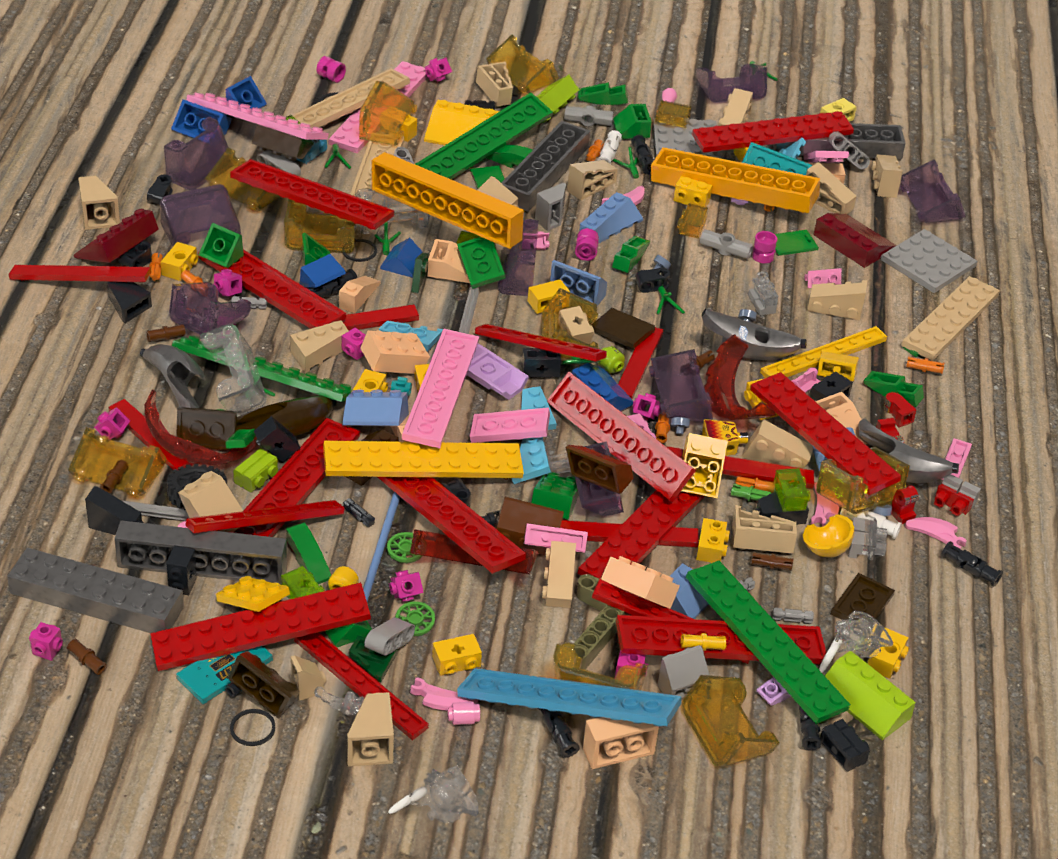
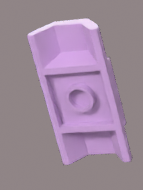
[467,343,529,400]

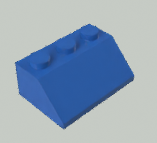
[171,99,232,145]
[572,363,634,411]

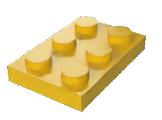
[216,576,290,612]

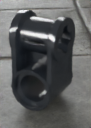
[147,174,173,205]
[118,241,152,267]
[635,268,670,293]
[441,477,471,507]

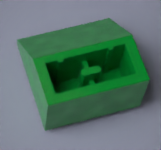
[613,104,652,139]

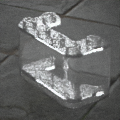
[200,324,266,415]

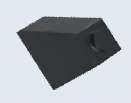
[107,282,152,324]
[754,482,809,525]
[85,486,144,535]

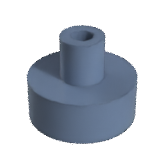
[653,255,671,269]
[738,309,757,322]
[671,417,690,435]
[871,503,892,516]

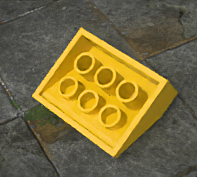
[424,100,499,146]

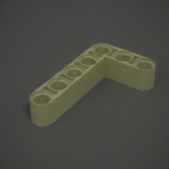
[568,574,631,673]

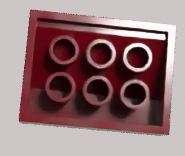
[74,208,159,263]
[814,213,897,268]

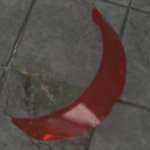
[704,334,776,420]
[144,389,258,465]
[410,529,538,575]

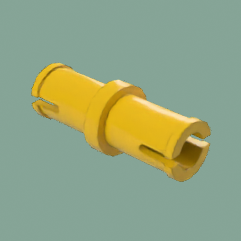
[681,633,726,651]

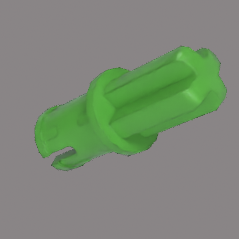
[731,483,771,501]

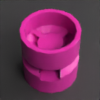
[316,56,346,83]
[575,228,599,261]
[752,231,777,264]

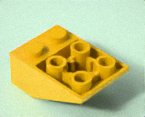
[681,433,728,499]

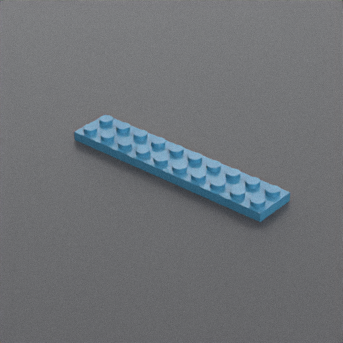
[457,668,681,727]

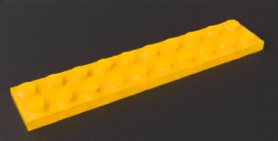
[323,441,524,478]

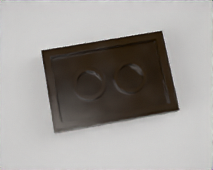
[591,308,655,349]
[176,407,237,451]
[830,573,895,633]

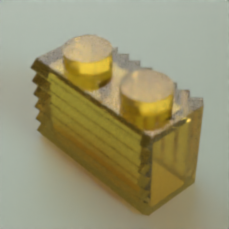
[655,100,692,128]
[677,203,708,239]

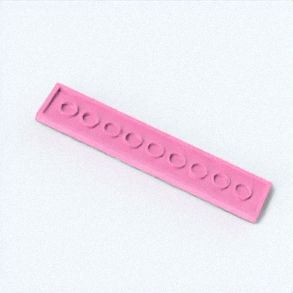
[329,62,428,153]
[187,92,329,140]
[402,329,479,448]

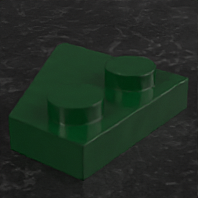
[411,252,429,293]
[349,635,397,683]

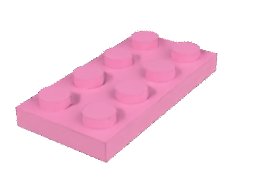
[804,151,849,163]
[470,408,550,443]

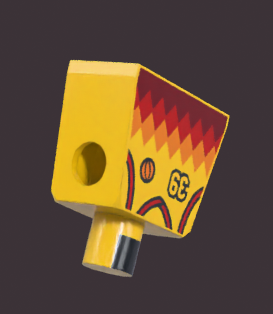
[702,420,748,456]

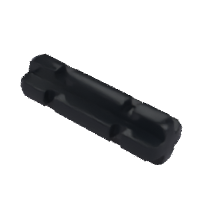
[464,100,495,110]
[343,498,375,527]

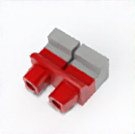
[934,474,981,516]

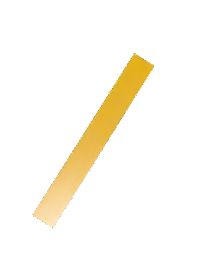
[760,326,887,378]

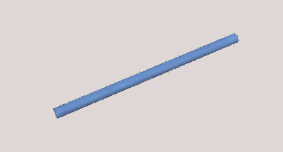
[363,492,400,602]

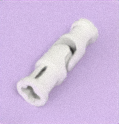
[597,130,622,164]
[840,501,902,539]

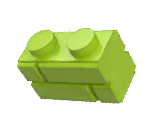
[233,448,278,493]

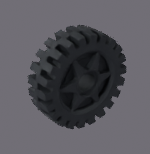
[167,464,227,510]

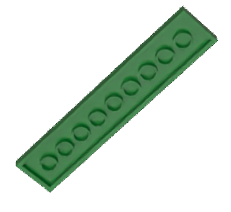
[415,92,553,179]
[172,335,353,402]
[685,560,851,724]

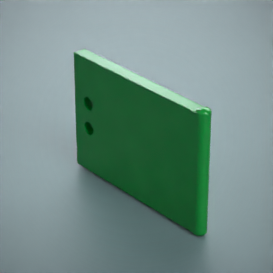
[470,166,505,189]
[775,229,819,256]
[561,357,601,365]

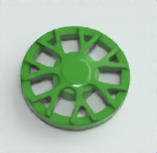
[387,532,426,563]
[395,601,435,636]

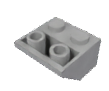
[535,183,566,231]
[658,645,710,701]

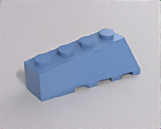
[579,192,643,244]

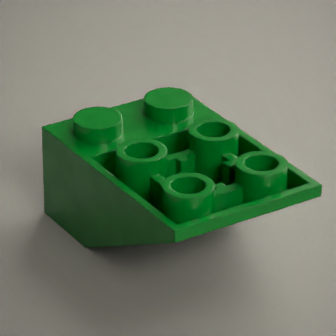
[531,472,583,519]

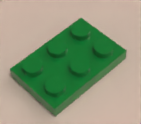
[457,237,506,289]

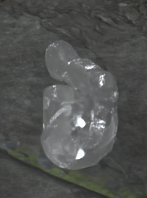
[314,686,364,716]

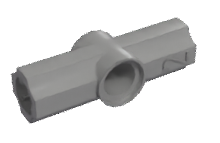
[564,106,613,126]
[700,229,753,259]

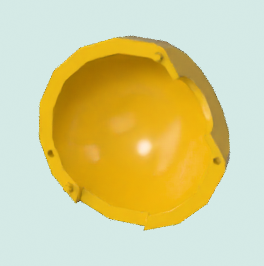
[803,514,855,557]

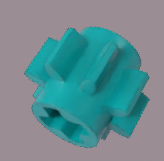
[391,376,412,397]

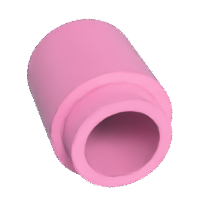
[448,702,480,725]

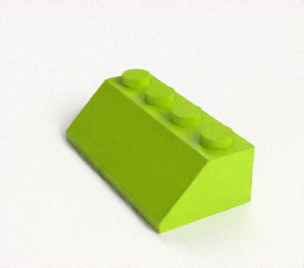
[536,74,579,123]
[825,650,916,741]

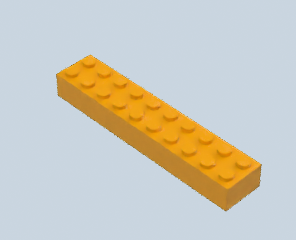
[651,147,820,213]
[372,152,524,249]

